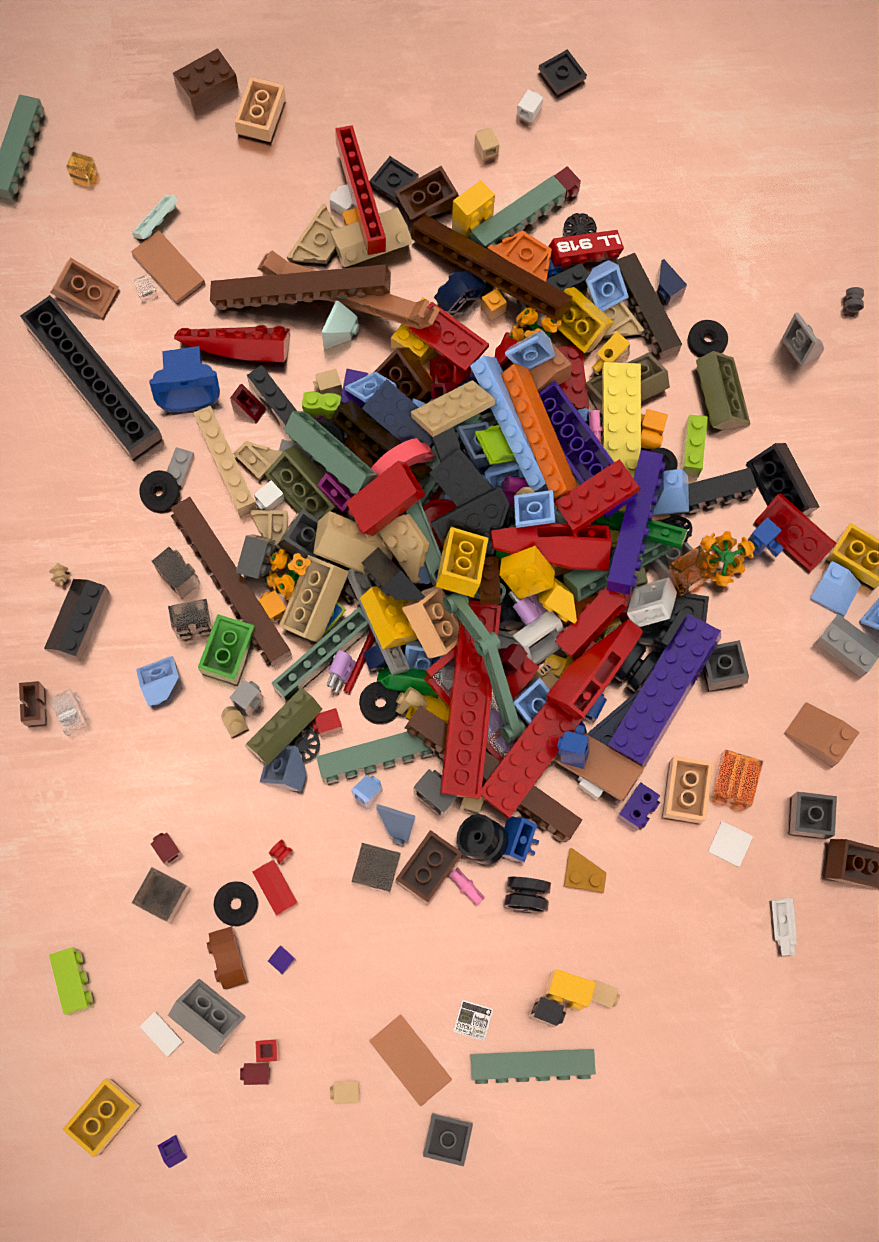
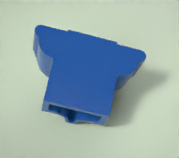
[149,346,220,412]

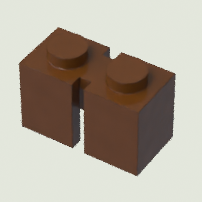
[19,681,46,726]

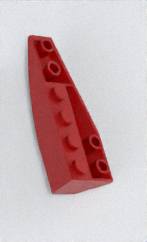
[174,325,290,362]
[490,524,611,571]
[546,619,644,721]

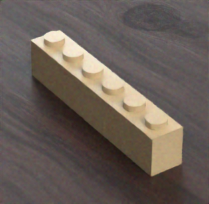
[194,405,257,517]

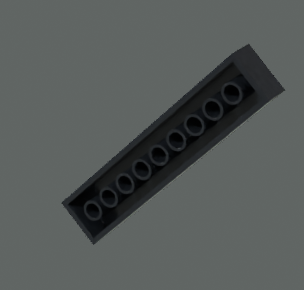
[20,295,162,459]

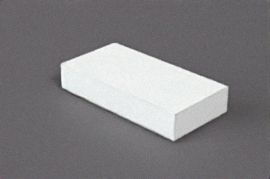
[140,1012,183,1057]

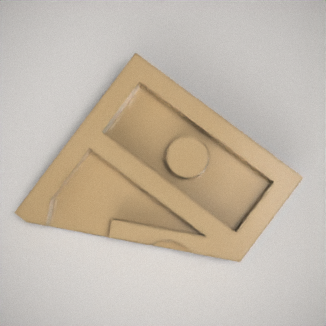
[233,441,282,480]
[251,510,288,549]

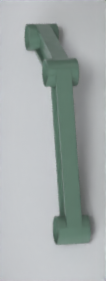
[404,500,506,605]
[443,592,526,743]

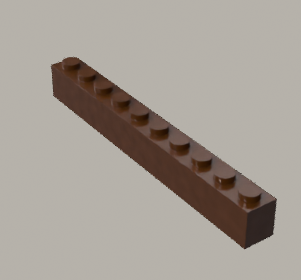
[411,215,572,322]
[210,265,391,310]
[171,497,292,667]
[404,705,583,842]

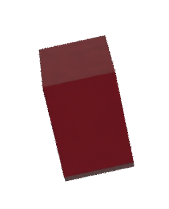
[230,384,266,422]

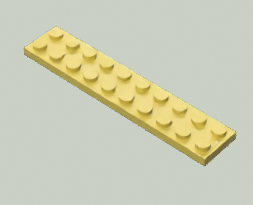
[602,362,641,549]

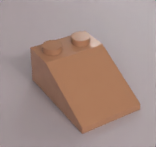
[50,258,119,318]
[529,342,572,393]
[784,702,860,767]

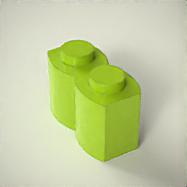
[302,391,342,419]

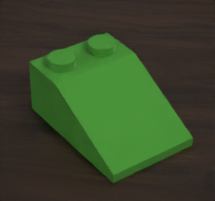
[198,614,255,685]

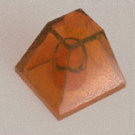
[669,545,713,596]

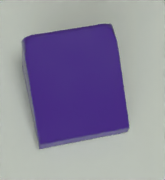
[268,945,296,975]
[157,1135,187,1168]

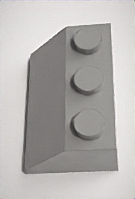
[815,614,879,678]
[167,979,246,1054]

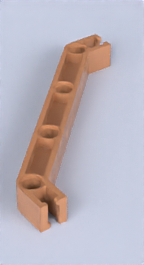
[257,250,440,329]

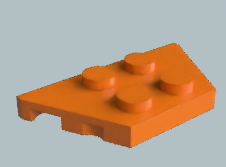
[487,230,552,282]

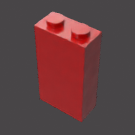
[346,460,426,536]

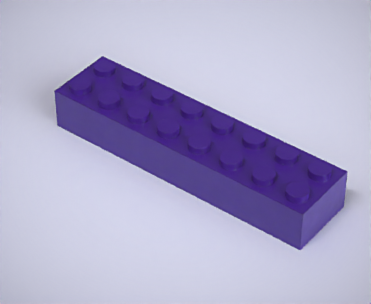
[539,381,638,518]
[608,613,722,768]

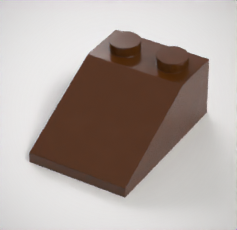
[395,165,459,221]
[825,839,879,889]

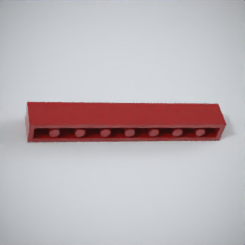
[335,125,386,255]

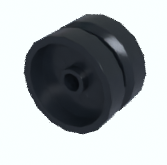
[614,642,660,692]
[457,814,508,865]
[504,876,551,912]

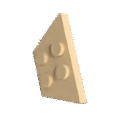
[287,203,341,264]
[590,298,644,339]
[379,514,429,583]

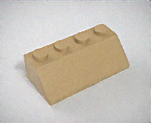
[330,207,412,267]
[313,511,394,575]
[279,555,349,642]

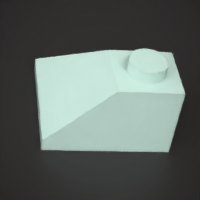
[322,301,360,349]

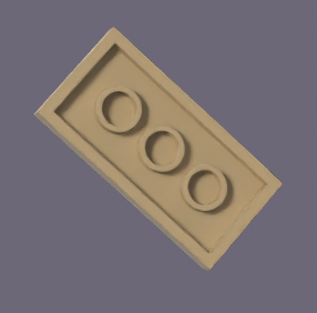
[411,380,495,437]

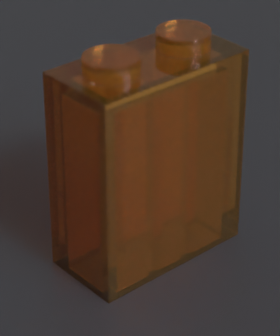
[710,749,763,810]

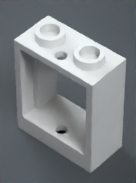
[627,577,677,627]
[513,611,564,665]

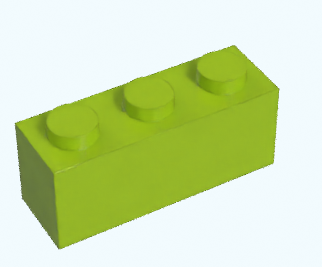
[681,414,708,476]
[49,947,93,1015]

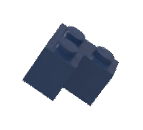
[434,271,488,313]

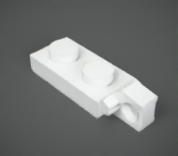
[772,898,797,956]

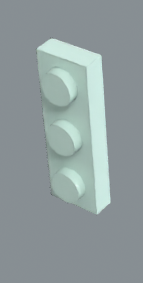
[132,195,178,239]

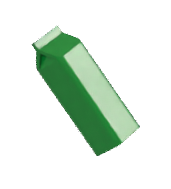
[377,667,441,697]

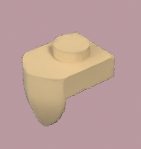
[396,687,428,714]
[221,706,249,737]

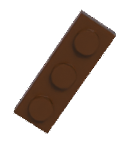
[480,556,501,605]

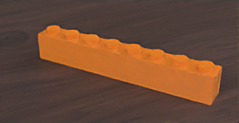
[501,363,577,500]

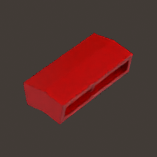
[252,859,298,916]

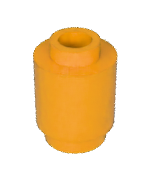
[641,428,664,450]

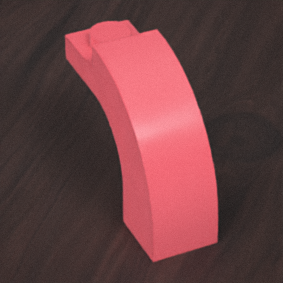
[371,438,435,475]

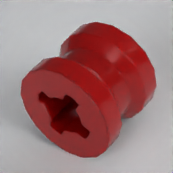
[268,839,294,864]

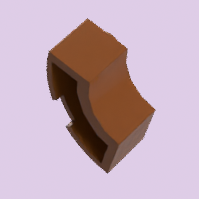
[206,926,247,989]

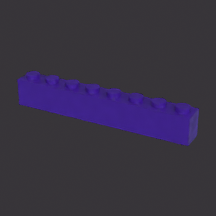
[607,450,666,595]

